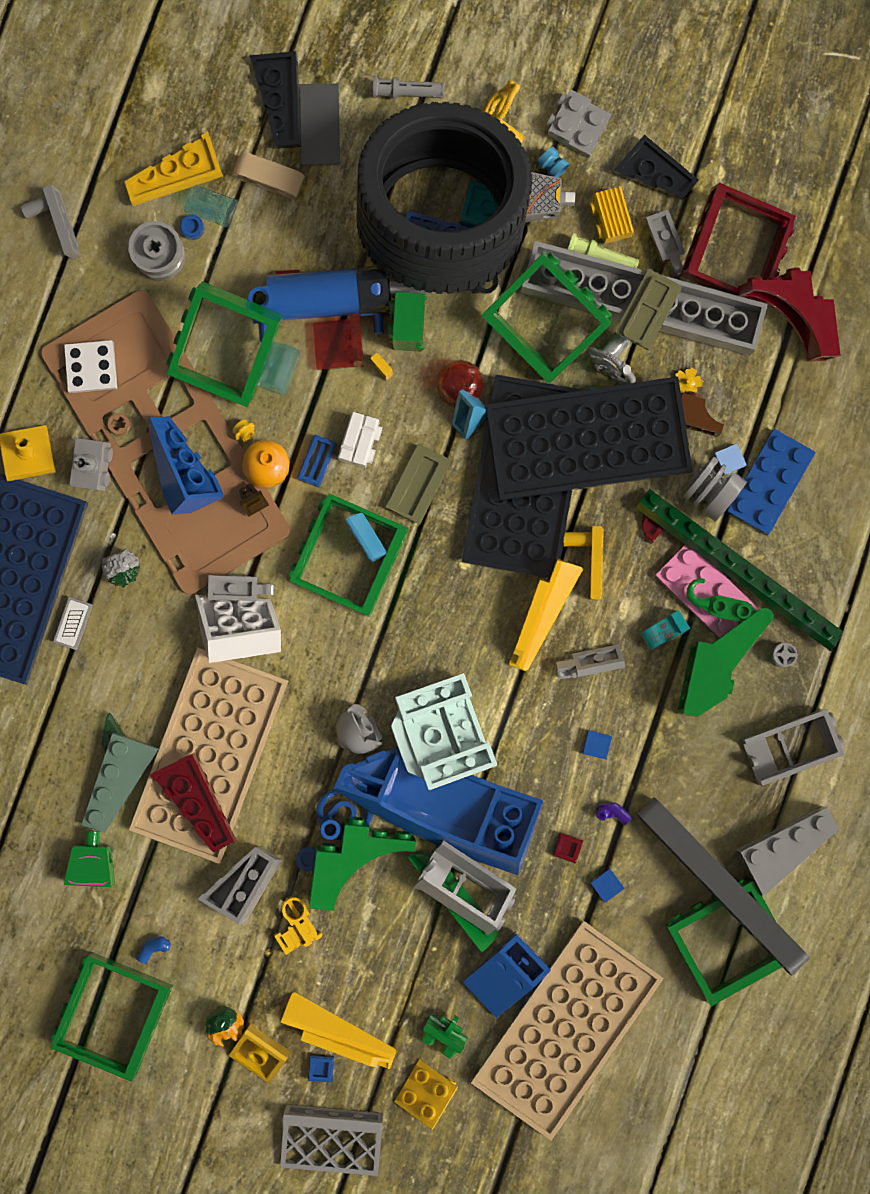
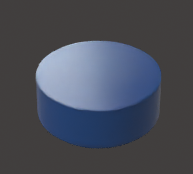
[180,214,205,240]
[296,846,315,872]

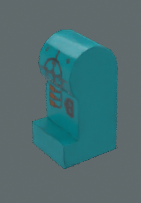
[640,610,690,650]

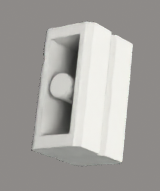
[337,412,383,468]

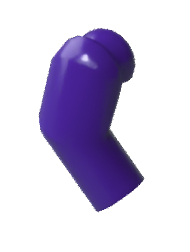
[596,802,632,825]

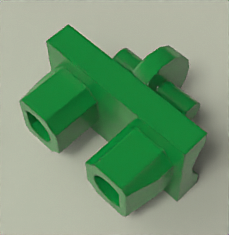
[421,1013,468,1059]

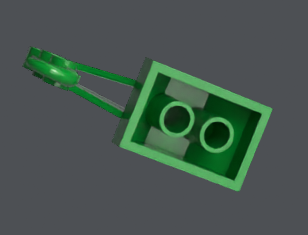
[677,578,774,717]

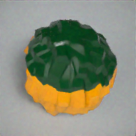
[205,1006,244,1047]

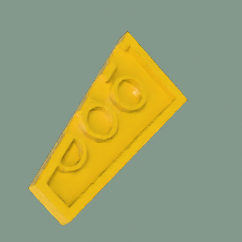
[124,131,223,206]

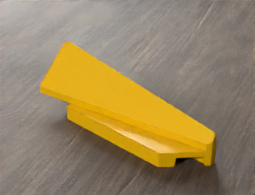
[509,559,583,671]
[281,992,396,1069]

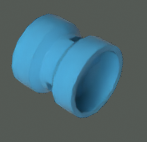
[537,147,570,178]

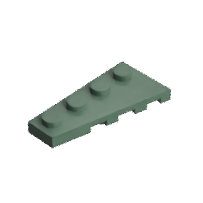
[82,733,159,833]

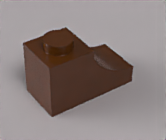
[681,391,724,437]

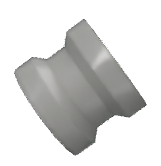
[770,643,798,667]

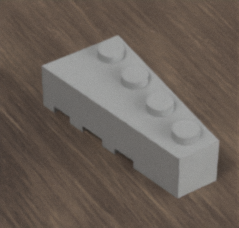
[736,806,839,896]

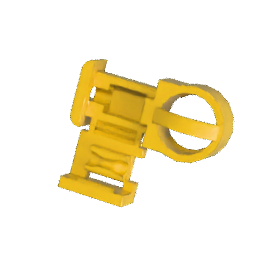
[274,896,322,954]

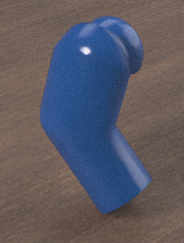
[136,936,171,964]

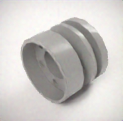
[682,457,747,522]

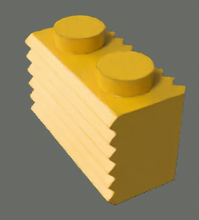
[589,186,634,244]

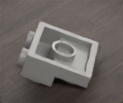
[546,89,612,158]

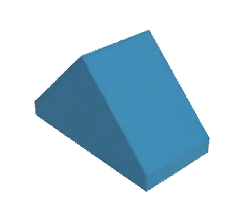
[451,390,488,439]

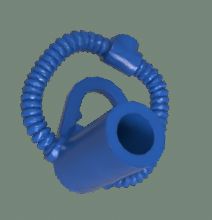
[316,788,374,840]

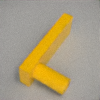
[563,526,604,601]

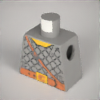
[525,172,575,222]

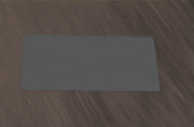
[300,83,340,165]

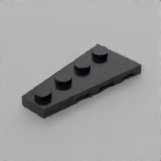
[250,51,301,149]

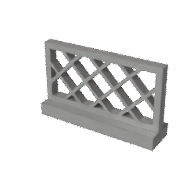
[280,1105,383,1176]

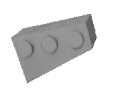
[198,847,282,924]

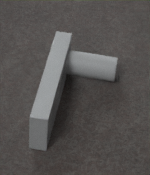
[21,184,81,259]

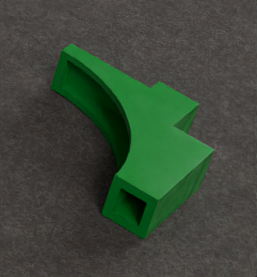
[308,816,417,911]

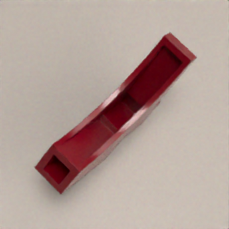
[738,267,841,362]

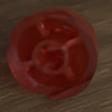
[436,359,484,408]

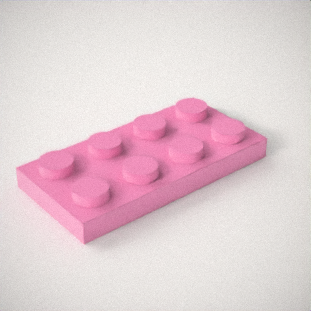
[655,545,758,638]

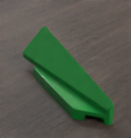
[407,853,500,952]

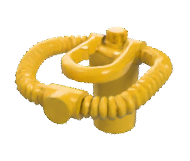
[482,80,524,143]

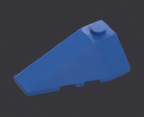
[148,417,224,515]

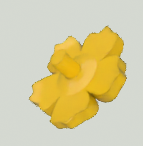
[675,367,704,394]

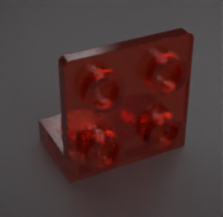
[313,313,364,370]

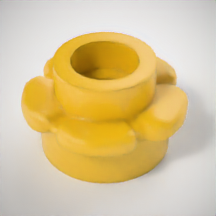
[232,420,255,442]

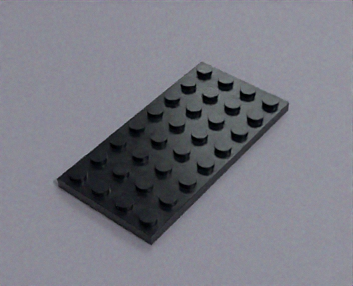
[462,374,582,579]
[486,376,693,501]

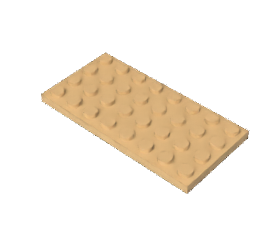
[129,647,289,864]
[471,920,664,1141]

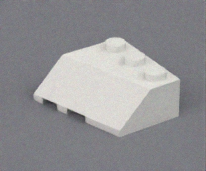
[195,595,281,663]

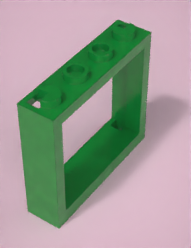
[481,251,613,384]
[166,281,284,408]
[288,493,409,617]
[665,878,782,1006]
[50,952,173,1082]

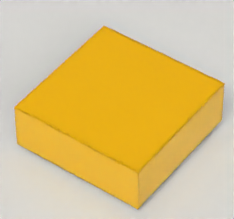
[370,353,393,381]

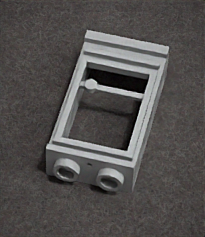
[741,709,845,786]
[414,841,516,936]

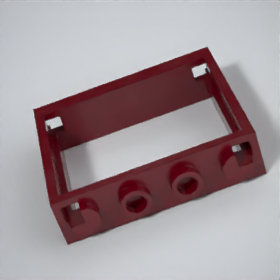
[680,182,796,303]

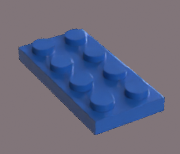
[726,428,816,536]

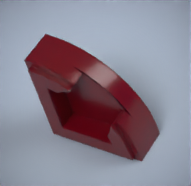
[642,514,664,544]

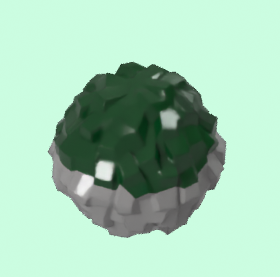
[102,549,140,588]

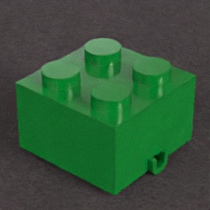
[388,292,427,352]

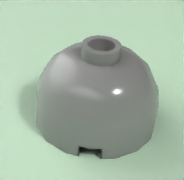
[336,704,383,754]

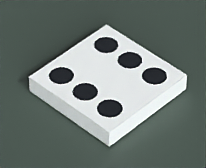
[64,340,117,393]

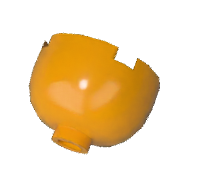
[241,440,290,489]

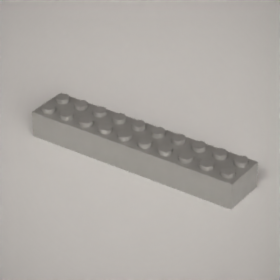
[521,241,768,356]

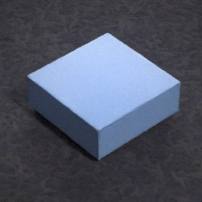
[714,444,747,476]

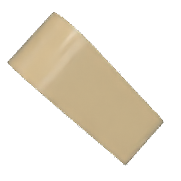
[232,152,305,199]

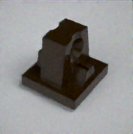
[239,483,269,517]

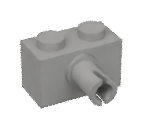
[69,438,113,491]

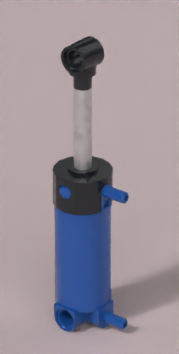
[248,266,498,342]

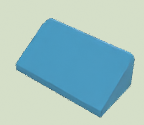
[346,513,386,563]

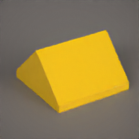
[229,1023,290,1084]

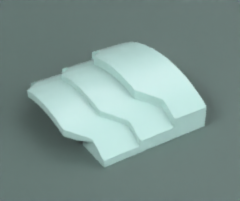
[391,673,497,790]

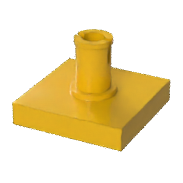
[0,425,56,481]

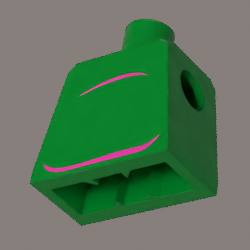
[64,831,115,887]

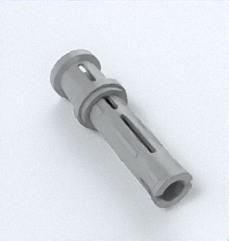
[373,76,444,99]

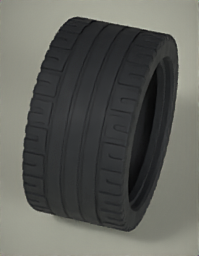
[356,102,532,294]

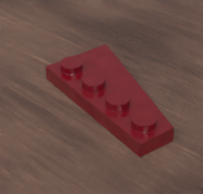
[150,753,237,852]

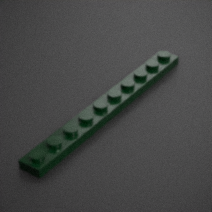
[635,488,844,651]

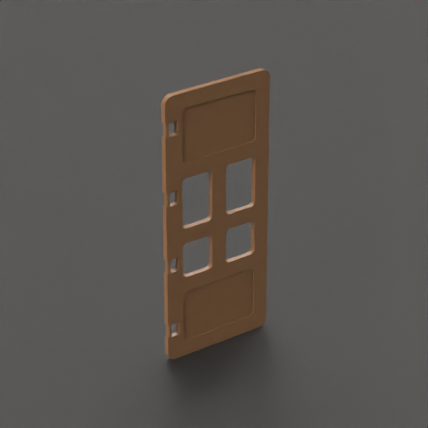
[42,290,290,595]

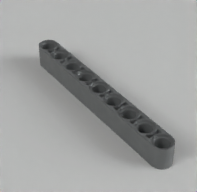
[636,797,810,976]

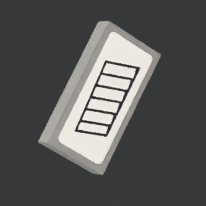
[53,597,93,650]

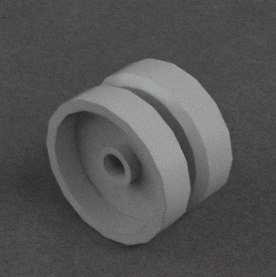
[128,221,186,281]

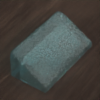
[184,185,238,227]
[258,342,300,395]

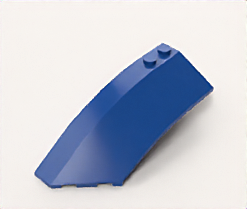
[334,747,544,875]

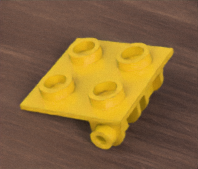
[394,1059,458,1130]

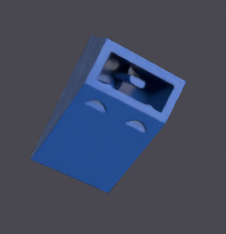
[463,931,551,1018]

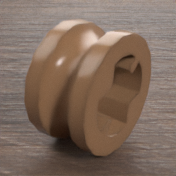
[108,413,131,436]

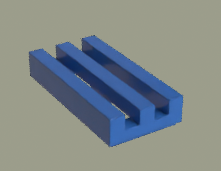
[297,434,337,488]

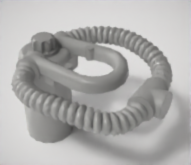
[588,333,636,385]

